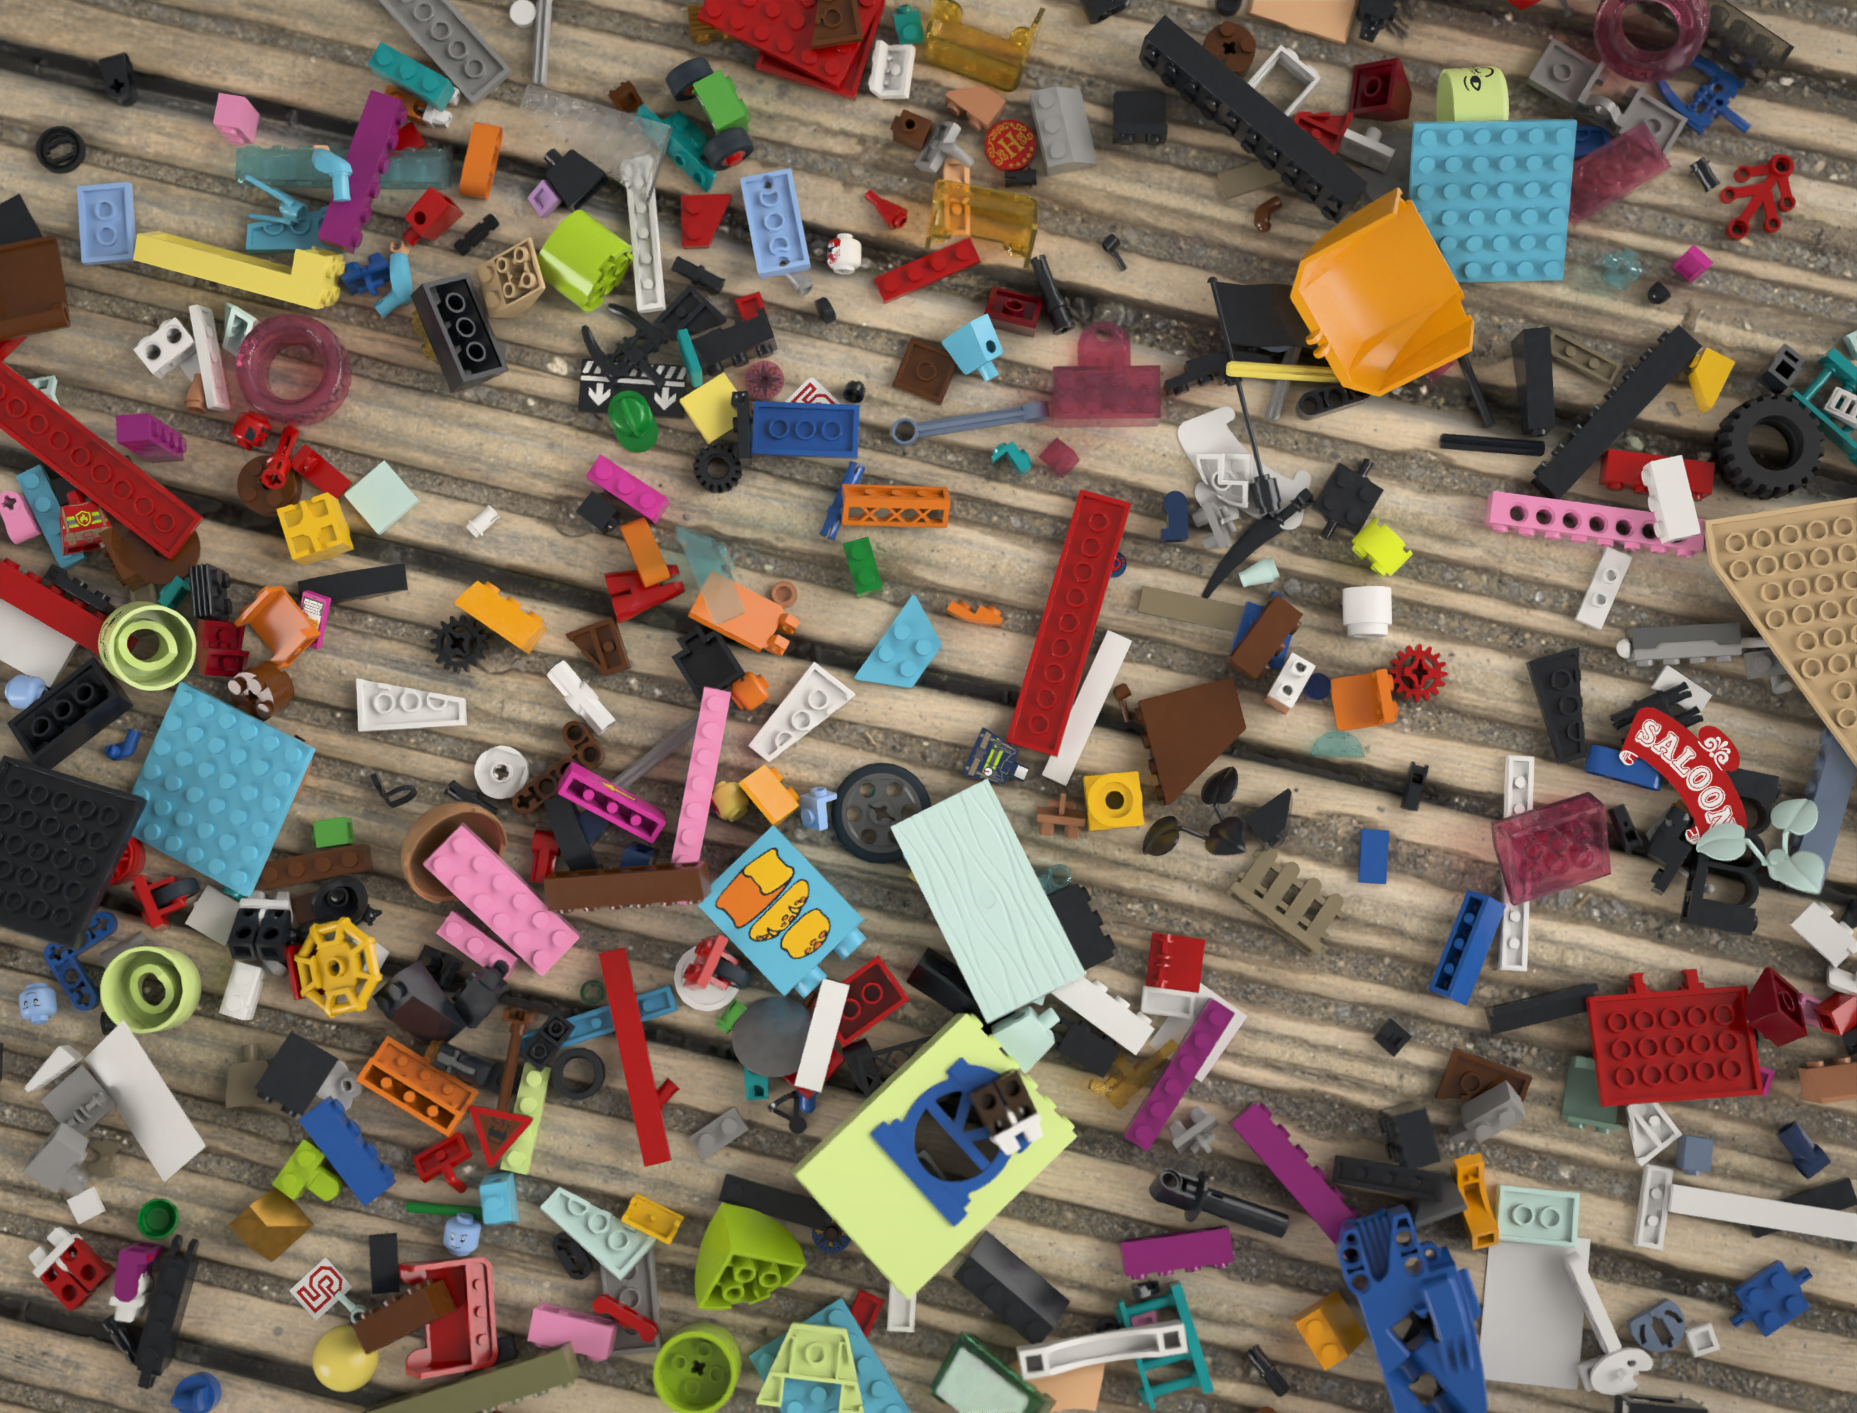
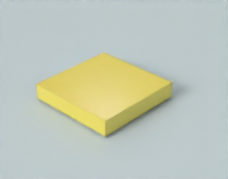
[679,372,753,444]

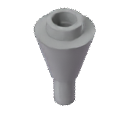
[99,931,148,969]

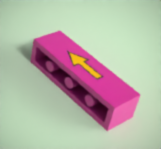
[558,761,666,844]

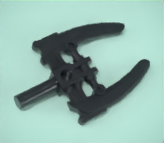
[581,303,668,388]

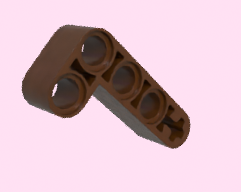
[512,721,605,815]

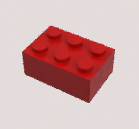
[812,955,910,1048]

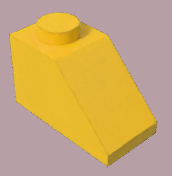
[1687,347,1735,413]

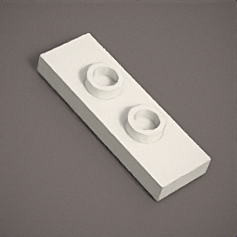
[1574,547,1632,631]

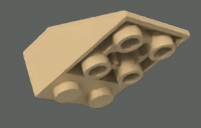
[476,237,545,318]

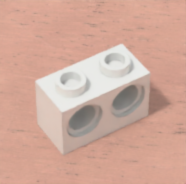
[133,317,197,380]

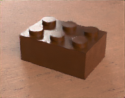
[352,1279,457,1355]

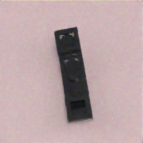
[544,795,604,871]

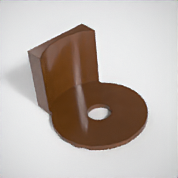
[98,526,201,592]

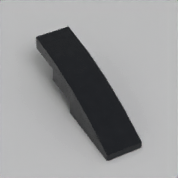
[298,564,408,605]

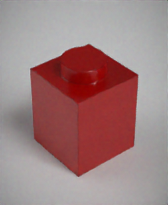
[1813,992,1857,1036]

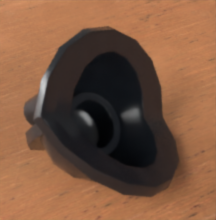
[310,876,368,924]

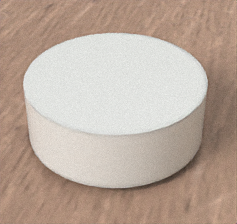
[510,0,536,28]

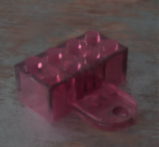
[1051,321,1161,428]

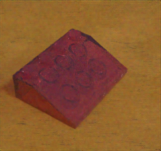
[1491,792,1611,906]

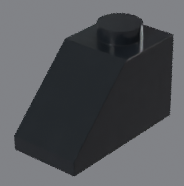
[1245,788,1293,851]

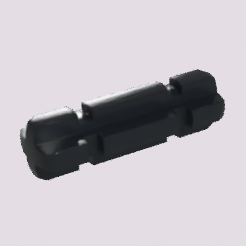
[453,213,500,256]
[102,1315,138,1365]

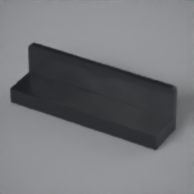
[907,947,1016,1036]

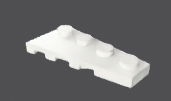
[748,662,856,763]
[356,678,467,732]

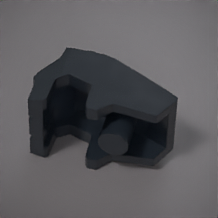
[415,944,464,989]

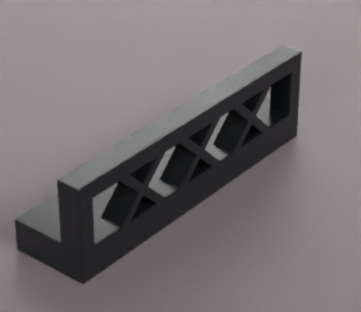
[1485,982,1599,1034]

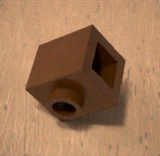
[890,109,932,152]

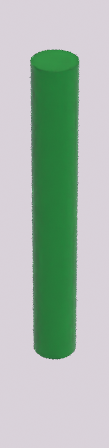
[406,1201,483,1218]

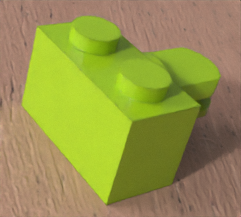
[272,1137,343,1201]

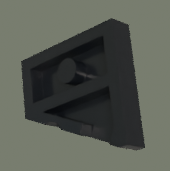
[654,284,727,342]

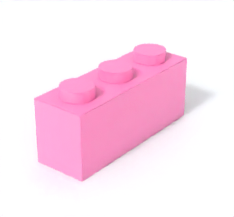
[436,911,522,980]
[527,1302,618,1361]

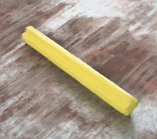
[1226,361,1340,383]

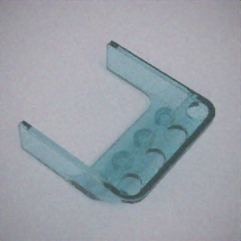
[674,525,745,637]

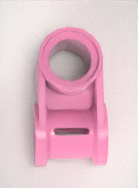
[0,491,42,545]

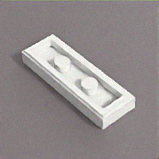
[1633,1164,1674,1250]

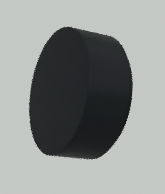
[1215,0,1242,17]
[815,297,836,325]

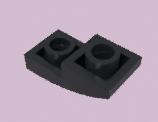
[520,1010,576,1072]
[369,1233,400,1294]

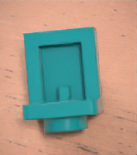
[891,4,925,45]
[991,441,1032,477]
[157,576,190,611]

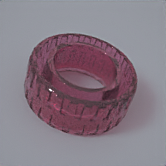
[1593,0,1711,83]
[235,313,352,427]

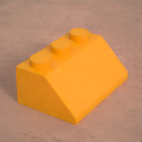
[454,581,547,654]

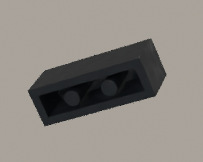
[1048,883,1116,971]

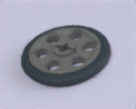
[831,762,931,864]

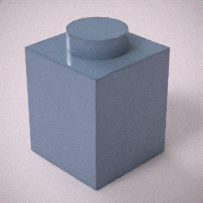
[1675,1135,1714,1176]

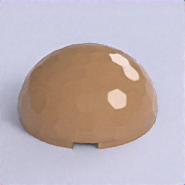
[401,801,507,903]

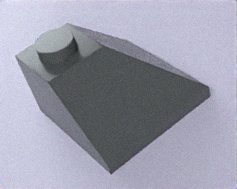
[1407,1170,1468,1228]

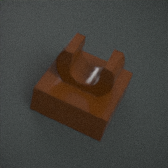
[608,80,644,118]

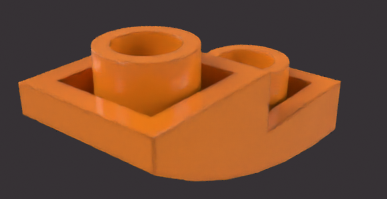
[946,600,1003,626]

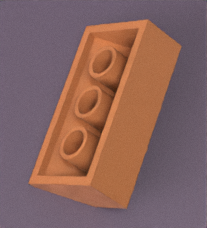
[1798,1057,1857,1104]

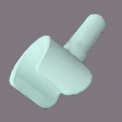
[335,1291,367,1323]

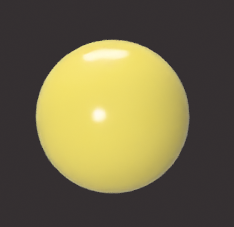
[312,1325,378,1392]

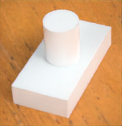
[1337,127,1395,173]

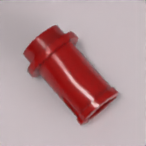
[657,1077,680,1111]

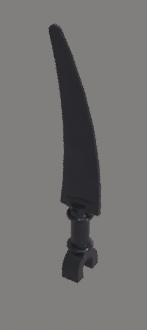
[1202,488,1314,599]

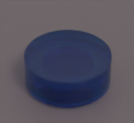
[1303,673,1331,700]

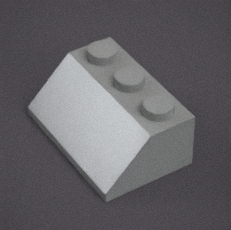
[1030,86,1098,177]

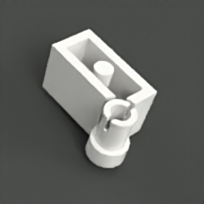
[1788,901,1857,969]

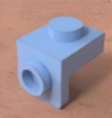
[800,787,837,831]

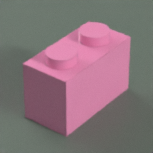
[213,93,260,146]

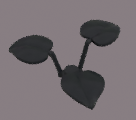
[1142,766,1246,856]

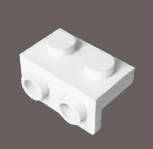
[869,40,916,99]

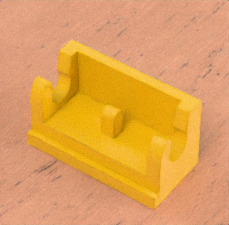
[621,1193,685,1245]

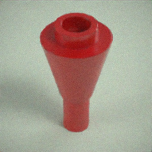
[864,190,908,230]

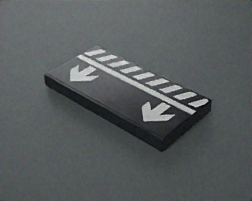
[578,359,687,419]

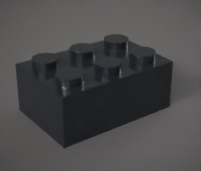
[1377,1101,1442,1171]

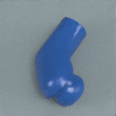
[105,728,142,761]

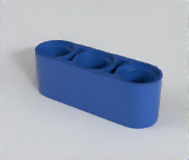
[1584,745,1664,791]

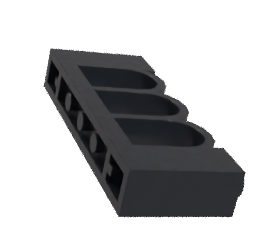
[1679,768,1781,936]

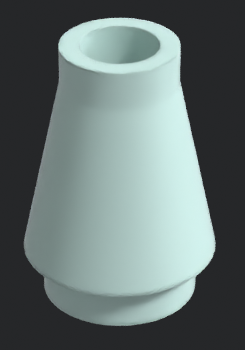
[1238,557,1280,588]

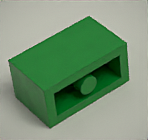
[843,537,883,599]

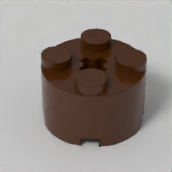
[1203,21,1256,79]
[228,661,294,722]

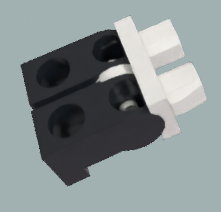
[227,890,294,961]

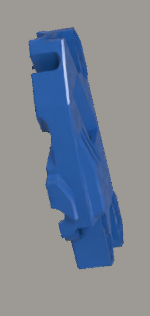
[1335,1205,1488,1413]

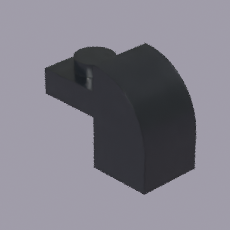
[1755,343,1806,395]

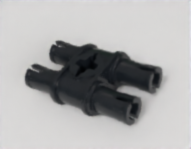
[1609,681,1704,745]

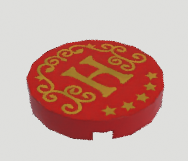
[984,119,1036,172]

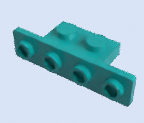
[634,104,717,192]

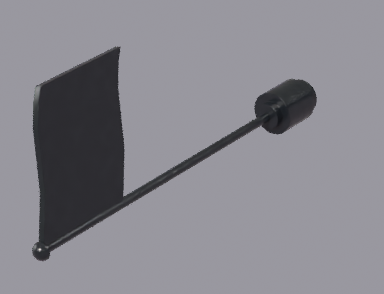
[1207,277,1314,514]

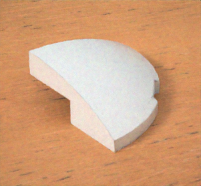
[1196,453,1253,508]

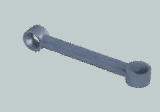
[892,401,1050,447]

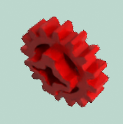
[1387,644,1448,703]

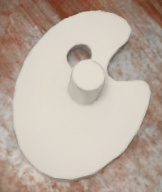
[1590,1348,1653,1395]

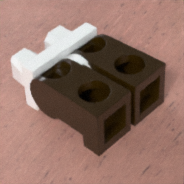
[965,1068,1043,1155]

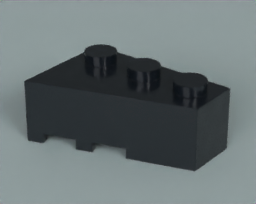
[691,307,778,377]

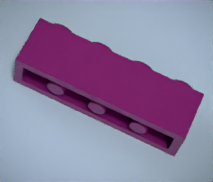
[116,413,187,463]
[1119,1225,1234,1280]

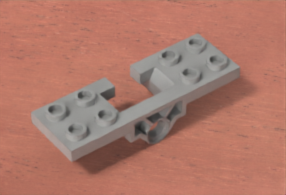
[1525,38,1688,164]

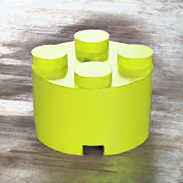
[1351,517,1413,579]

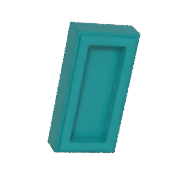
[677,328,703,387]

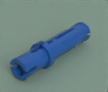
[819,461,865,540]

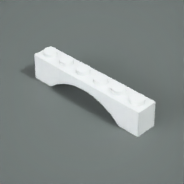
[1016,1319,1188,1380]

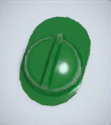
[608,390,658,453]

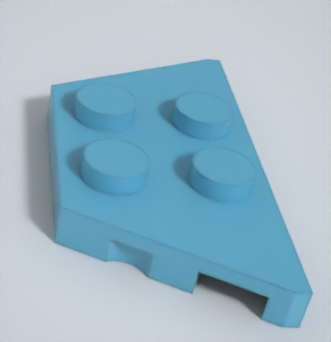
[854,595,942,689]

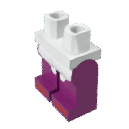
[110,1242,164,1322]

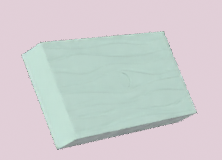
[891,779,1086,1024]

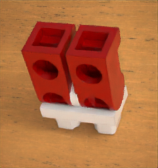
[28,1227,116,1312]

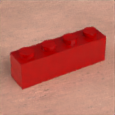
[1598,449,1715,502]

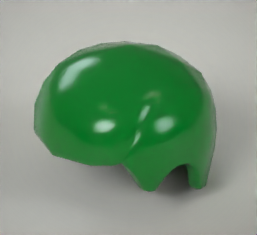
[137,1198,180,1240]

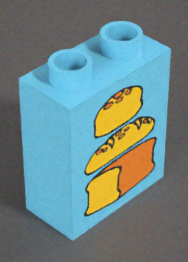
[697,825,867,998]

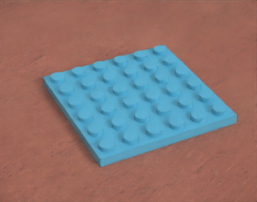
[1408,119,1577,282]
[131,681,316,896]

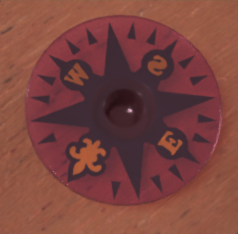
[745,361,784,400]

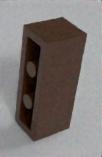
[1225,595,1303,680]

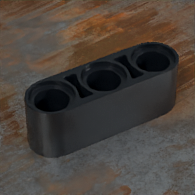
[1295,382,1371,421]

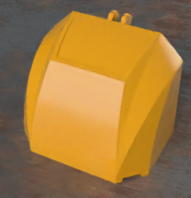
[1290,187,1474,397]

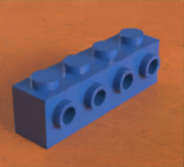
[1428,890,1506,1006]
[298,1096,397,1207]

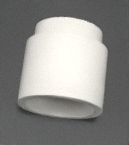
[1342,586,1392,638]

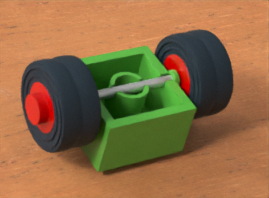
[666,57,754,171]

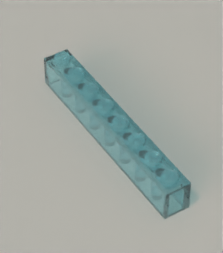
[235,145,452,190]

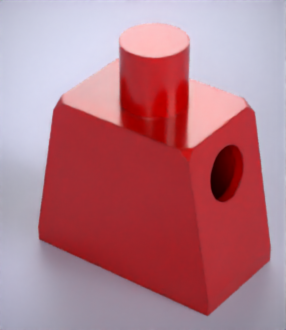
[402,186,464,247]

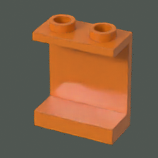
[234,585,321,670]

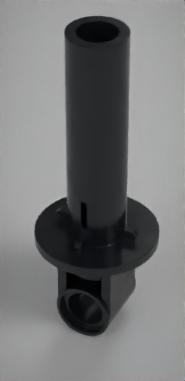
[1149,1168,1289,1238]

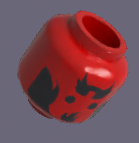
[231,409,272,451]

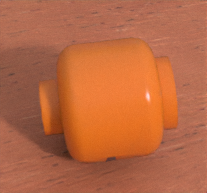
[730,671,770,711]

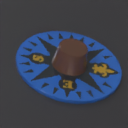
[812,1214,851,1253]

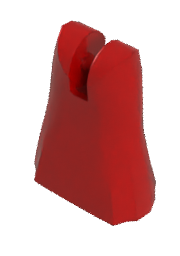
[604,564,686,624]

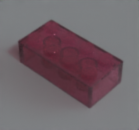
[1568,121,1672,228]

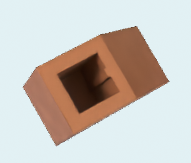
[945,86,1006,134]

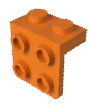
[1329,668,1398,731]

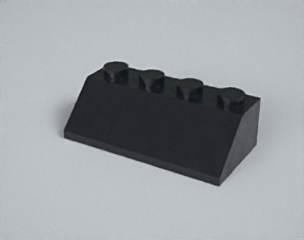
[410,273,509,393]
[7,657,134,769]
[952,1230,1070,1344]

